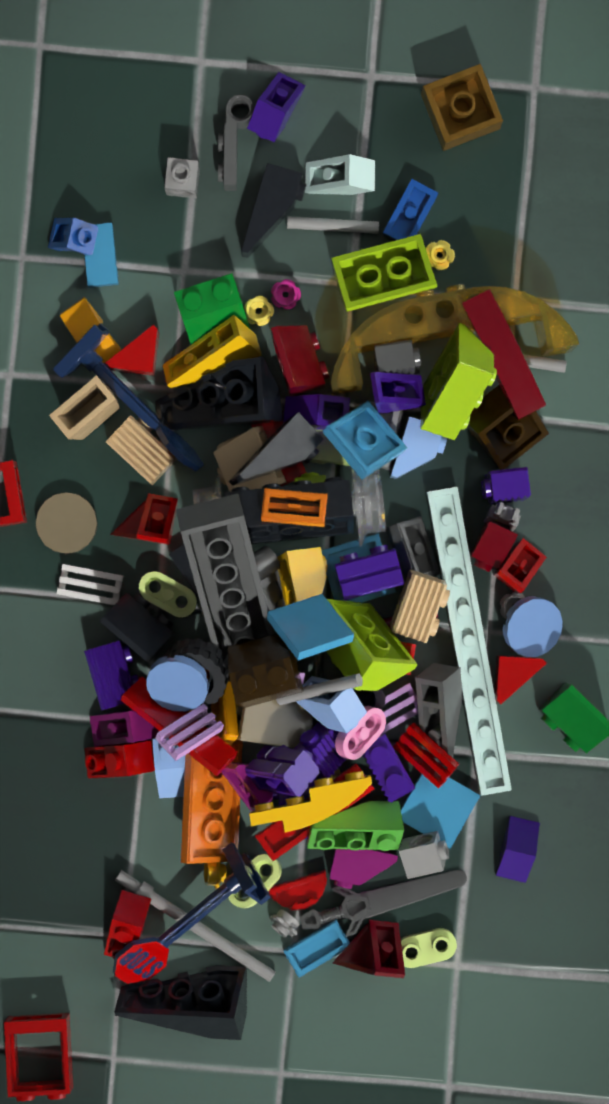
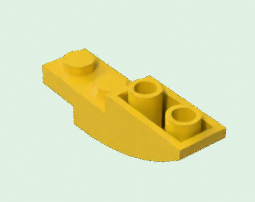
[249,771,372,833]

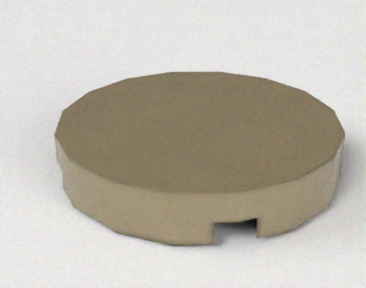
[36,492,98,554]

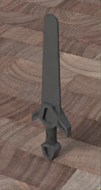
[300,870,467,937]

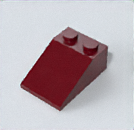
[271,325,329,396]

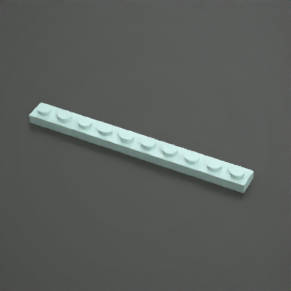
[427,487,512,796]

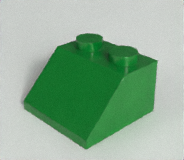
[174,273,250,345]
[539,683,609,754]

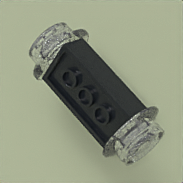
[193,466,386,547]

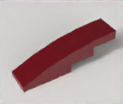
[461,289,546,420]

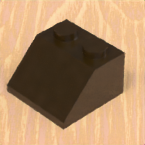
[467,385,549,470]
[228,633,304,708]

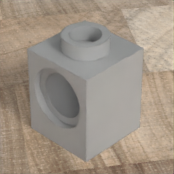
[164,158,200,198]
[399,831,449,879]

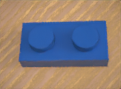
[383,179,438,241]

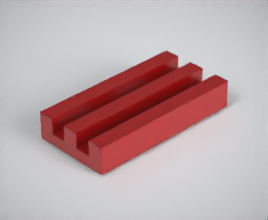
[393,723,459,788]

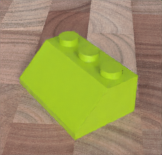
[331,234,437,312]
[420,323,497,440]
[326,599,418,691]

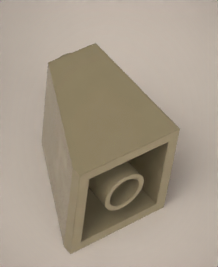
[228,677,313,748]

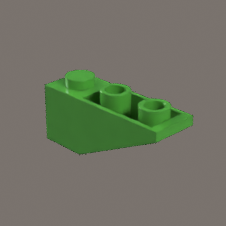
[306,801,404,851]

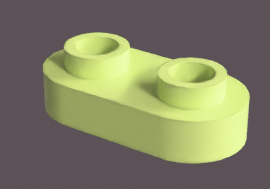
[139,571,197,617]
[228,854,282,908]
[401,928,457,968]

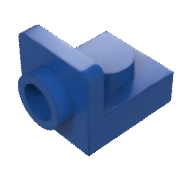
[48,218,98,255]

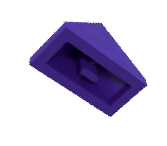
[370,372,426,414]
[495,815,540,883]

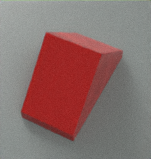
[105,324,160,376]
[493,538,547,594]
[494,655,547,704]

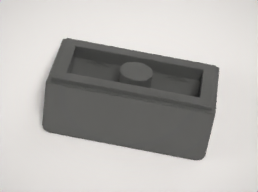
[386,516,440,583]

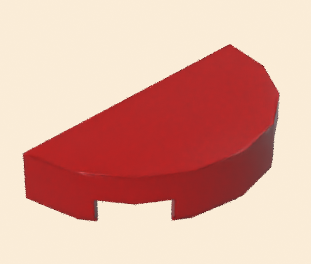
[268,869,327,910]

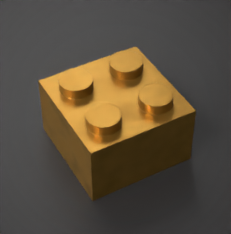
[421,64,503,151]

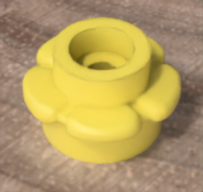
[426,240,455,270]
[244,296,274,326]

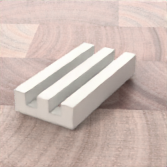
[57,564,124,605]

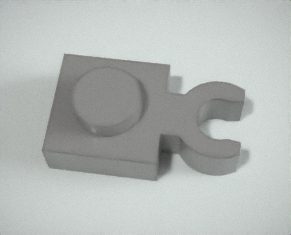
[484,502,521,532]

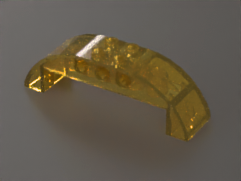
[330,284,579,395]

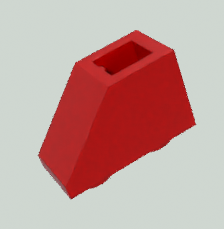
[84,740,155,779]
[104,890,151,959]

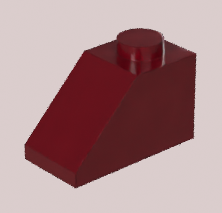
[470,521,518,573]

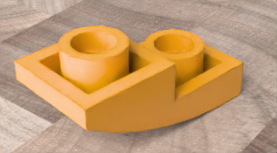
[60,297,121,363]

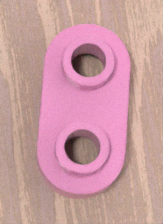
[335,706,386,760]

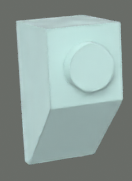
[305,154,375,195]

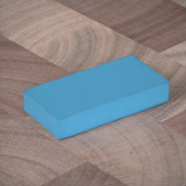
[85,223,119,288]
[283,918,350,977]

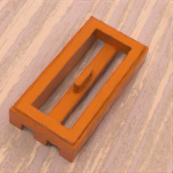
[261,488,328,527]

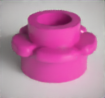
[271,279,301,310]

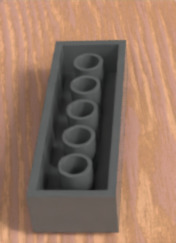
[176,494,274,658]

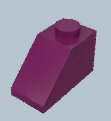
[89,709,159,747]
[329,849,398,889]

